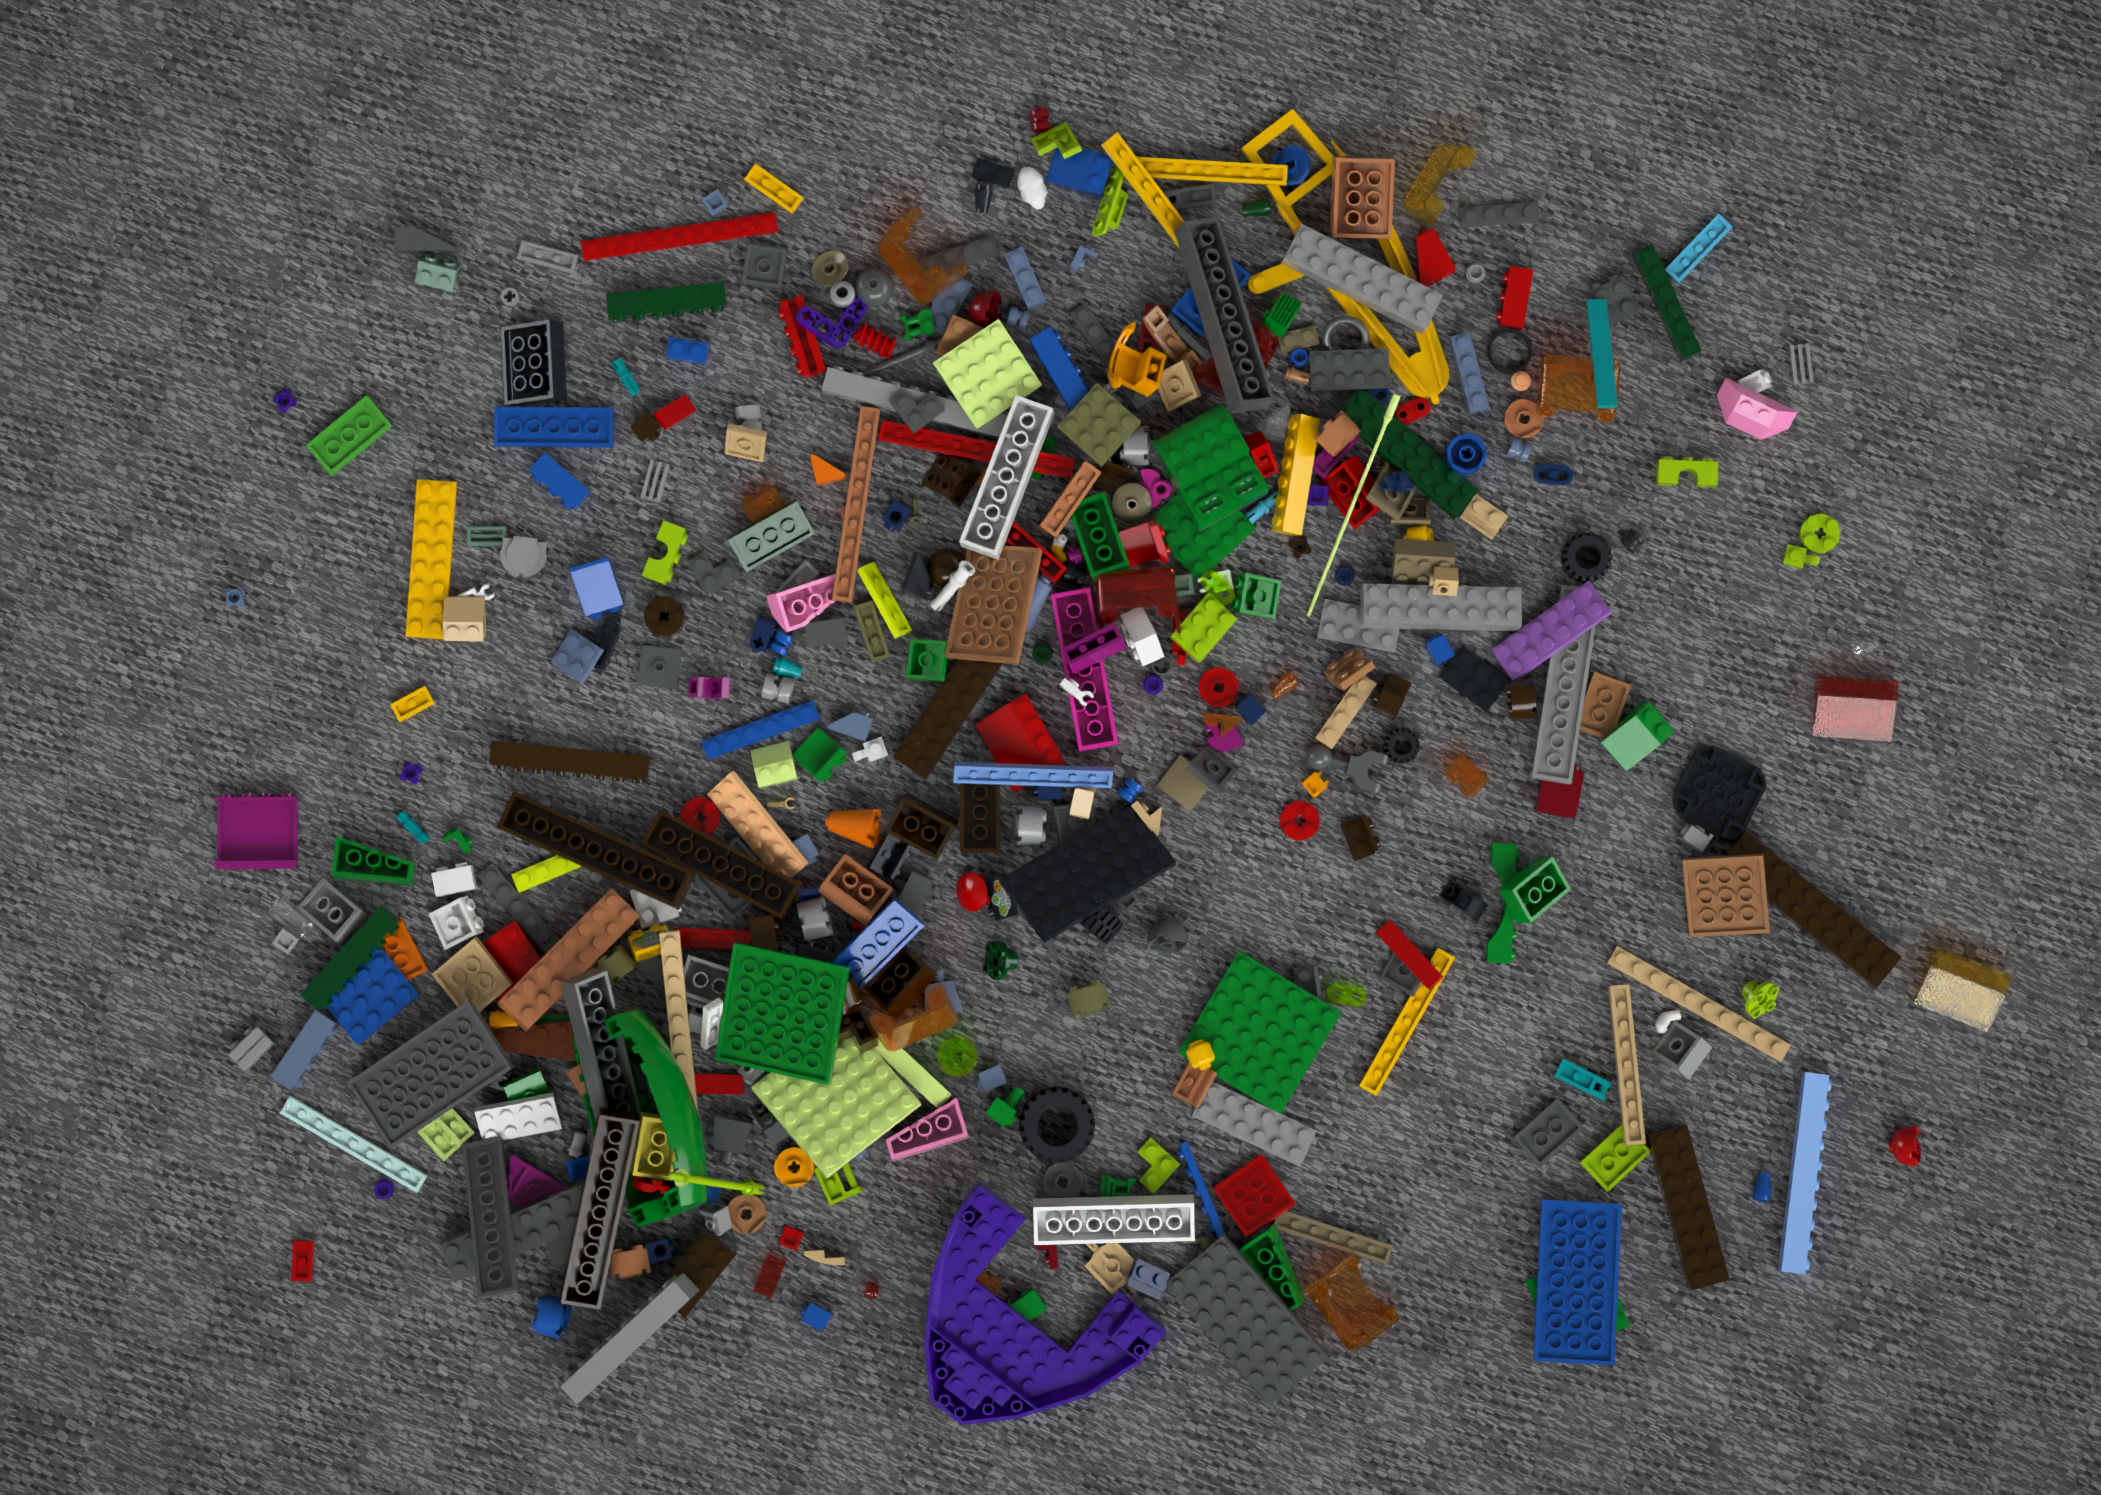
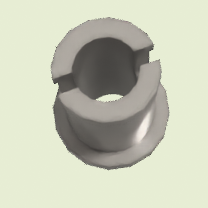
[568,1132,587,1158]

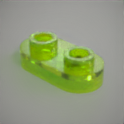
[1201,571,1235,605]
[1327,984,1367,1007]

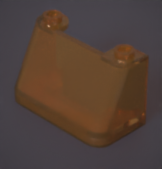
[1536,355,1620,422]
[869,986,958,1052]
[1306,1253,1400,1352]

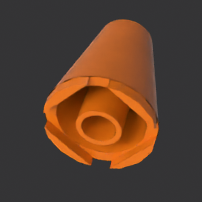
[825,808,882,848]

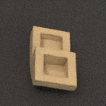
[804,1249,846,1265]

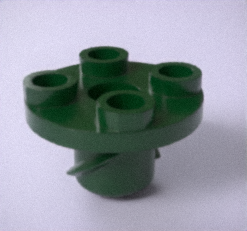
[983,940,1019,980]

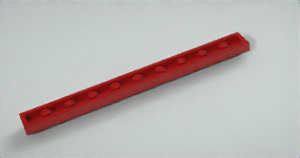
[581,212,779,261]
[878,420,1075,479]

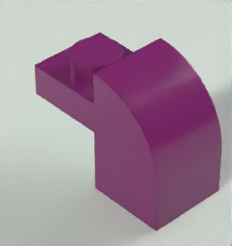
[688,677,730,700]
[1203,715,1244,752]

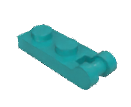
[1554,1059,1613,1101]

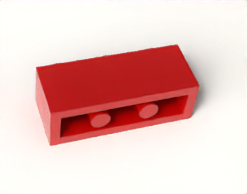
[1496,266,1534,331]

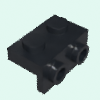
[867,832,912,880]

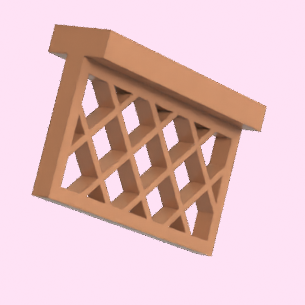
[1037,461,1101,537]

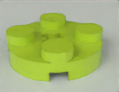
[1800,514,1840,554]

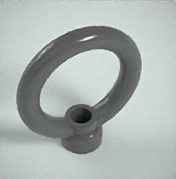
[1322,316,1373,351]

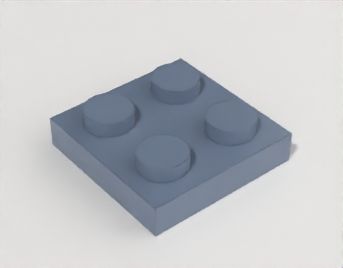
[550,629,604,683]

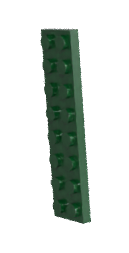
[1335,389,1479,520]

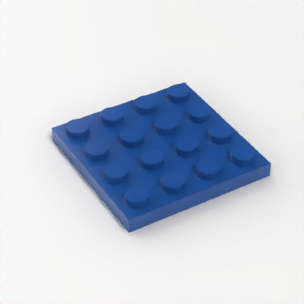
[308,948,420,1046]

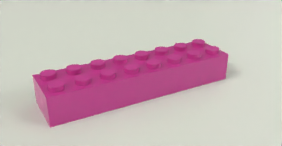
[1051,588,1118,752]

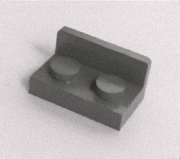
[1293,965,1325,1000]

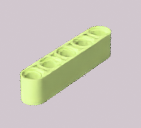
[874,1029,952,1109]

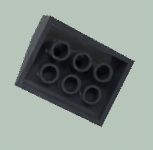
[501,319,567,405]

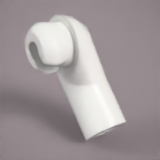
[1655,1010,1681,1033]

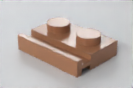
[1172,1062,1217,1108]

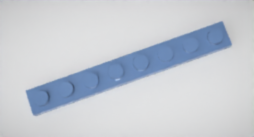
[953,762,1114,788]

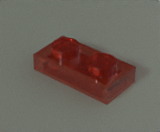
[753,1253,787,1299]

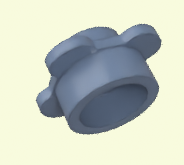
[225,588,245,607]

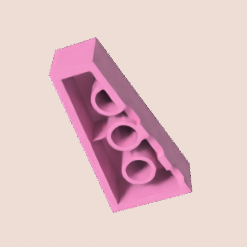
[886,1098,969,1161]

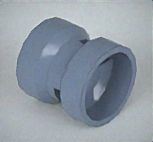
[1006,306,1031,330]
[1507,437,1533,463]

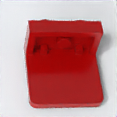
[1118,519,1171,568]

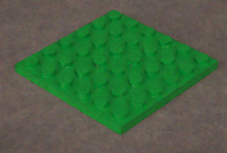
[715,942,850,1085]
[1178,950,1342,1114]

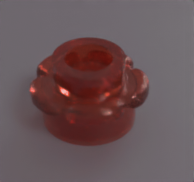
[864,1282,879,1301]

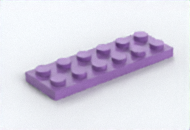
[1491,581,1612,681]

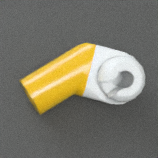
[1051,534,1068,563]

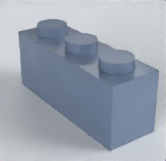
[1004,247,1046,311]

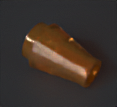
[1270,671,1300,700]

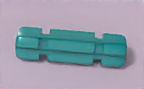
[397,811,429,844]

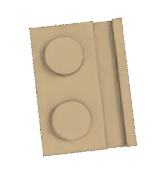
[1459,494,1508,540]

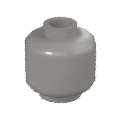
[830,281,856,308]

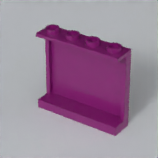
[215,793,298,870]

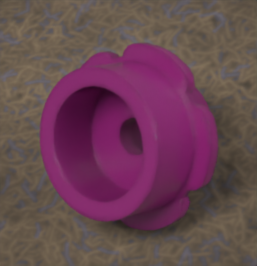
[1066,546,1082,565]

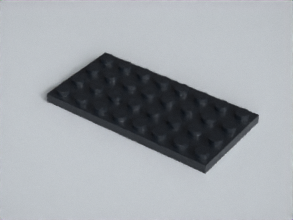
[999,803,1176,943]

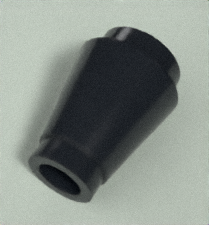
[974,184,993,213]

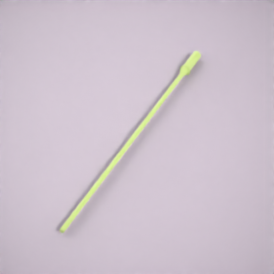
[1306,393,1401,617]

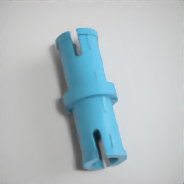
[1244,490,1278,524]

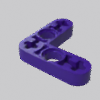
[796,297,867,348]

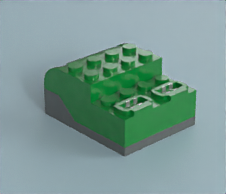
[1151,403,1269,532]

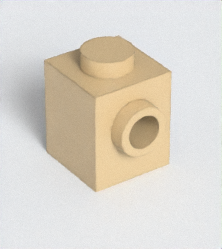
[1429,566,1459,596]

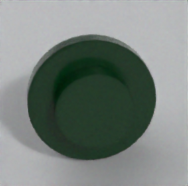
[1032,644,1052,664]

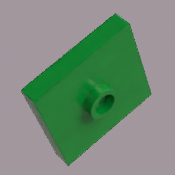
[502,1068,551,1101]

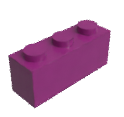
[1061,623,1127,674]

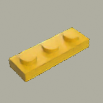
[744,163,804,214]

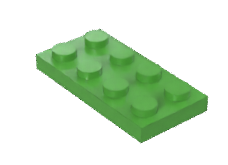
[306,395,393,476]

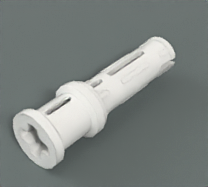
[930,561,975,612]

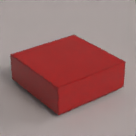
[778,1225,804,1251]

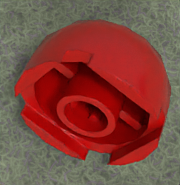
[1889,1126,1921,1166]

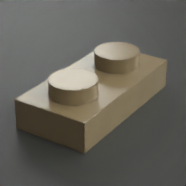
[1276,325,1320,354]

